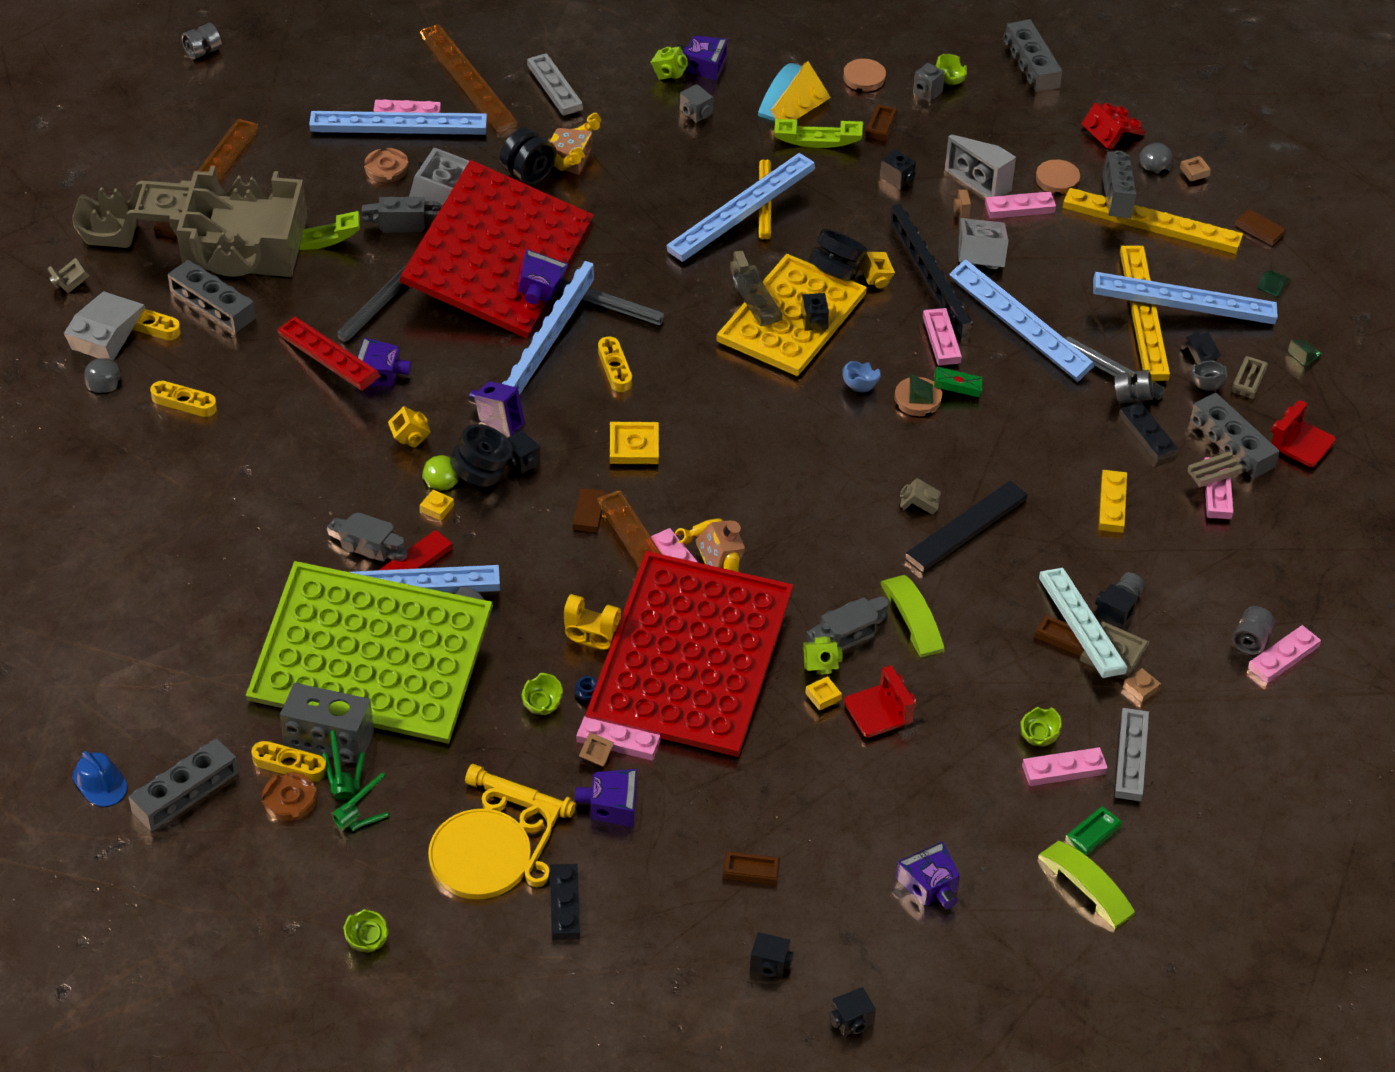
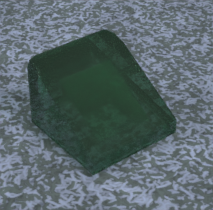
[1258,270,1291,296]
[1288,340,1322,365]
[909,375,933,404]

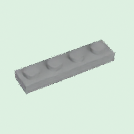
[527,53,583,116]
[1115,708,1149,801]

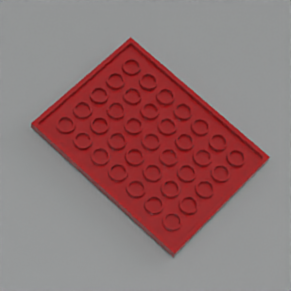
[399,160,593,339]
[585,551,793,757]

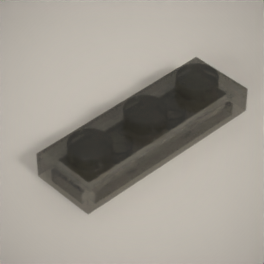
[733,269,782,327]

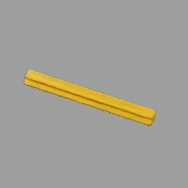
[759,159,771,240]

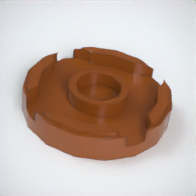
[262,772,317,821]

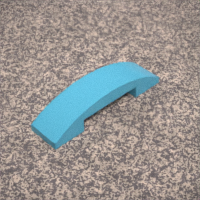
[758,63,802,121]

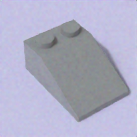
[945,134,1016,198]
[409,148,469,206]
[958,218,1008,269]
[64,291,145,361]

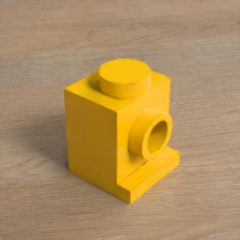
[858,252,895,288]

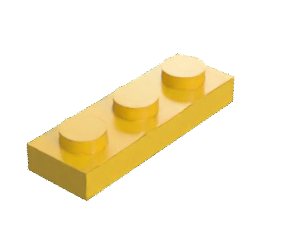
[1099,470,1127,533]

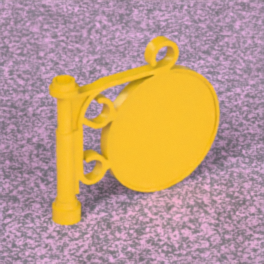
[428,764,576,899]

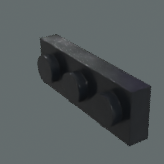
[1119,402,1178,463]
[550,864,580,940]

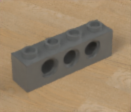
[1003,19,1063,92]
[1102,151,1136,218]
[168,260,256,333]
[1190,393,1279,479]
[128,738,239,832]

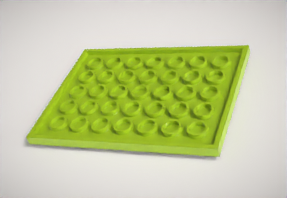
[246,561,493,744]

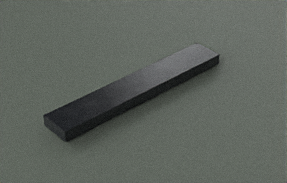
[905,481,1028,572]

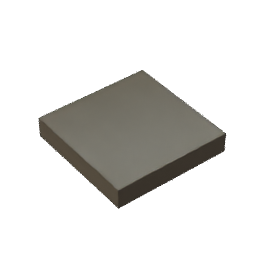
[1080,621,1149,680]

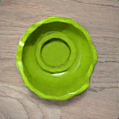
[936,54,967,85]
[422,455,460,491]
[521,673,563,715]
[1020,707,1062,747]
[343,909,389,953]

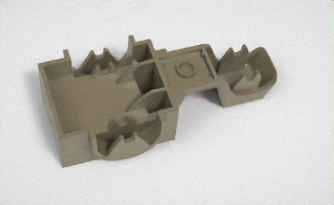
[73,166,307,277]

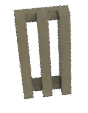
[1231,356,1268,399]
[1187,451,1243,487]

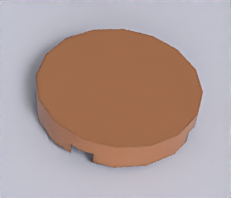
[843,59,886,92]
[364,148,409,183]
[1036,159,1081,194]
[894,377,942,416]

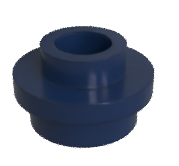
[575,676,598,701]

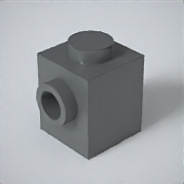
[913,63,945,102]
[680,84,713,122]

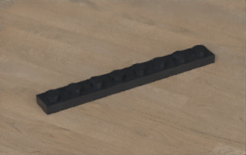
[890,204,973,342]

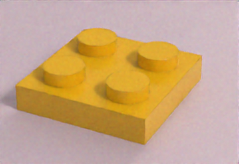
[610,422,659,464]

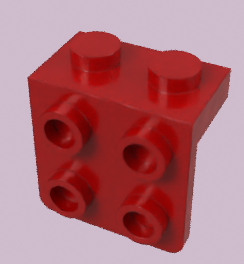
[1081,102,1146,150]
[1271,400,1336,467]
[844,665,917,738]

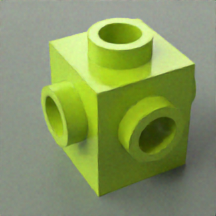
[651,46,688,80]
[803,636,842,674]

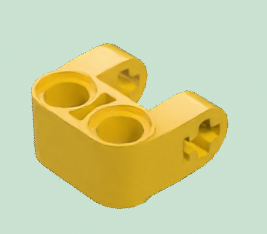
[564,594,621,650]

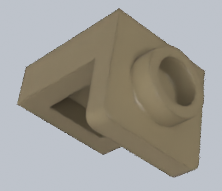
[730,250,761,287]
[47,258,90,293]
[900,478,941,514]

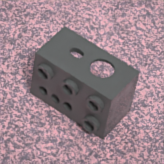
[280,683,374,764]

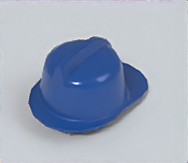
[73,751,127,807]

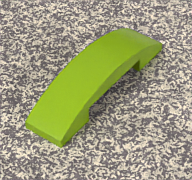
[774,119,863,148]
[299,211,360,250]
[881,575,944,658]
[1038,841,1135,929]

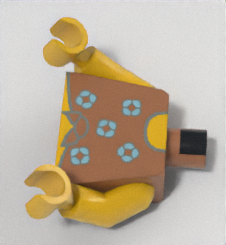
[543,113,602,175]
[675,518,745,572]

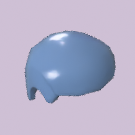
[842,361,881,392]

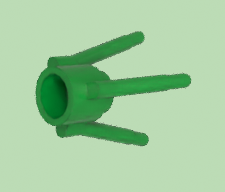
[322,730,365,800]
[331,773,389,832]

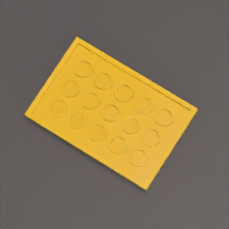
[716,254,867,376]

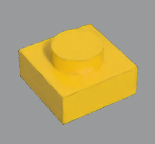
[420,490,454,521]
[805,676,842,711]

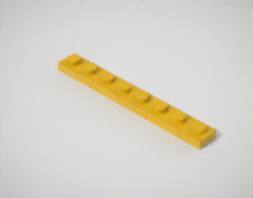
[1063,188,1243,254]
[1120,246,1170,381]

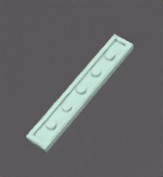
[1039,568,1127,678]

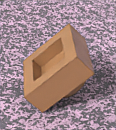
[1180,156,1211,181]
[954,189,971,219]
[1123,668,1161,703]
[579,732,614,768]

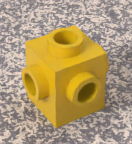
[388,406,431,448]

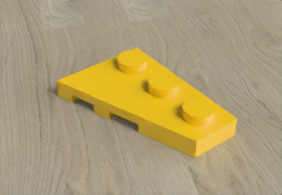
[770,61,831,120]

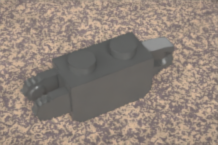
[362,196,442,233]
[327,512,408,562]
[806,596,889,650]

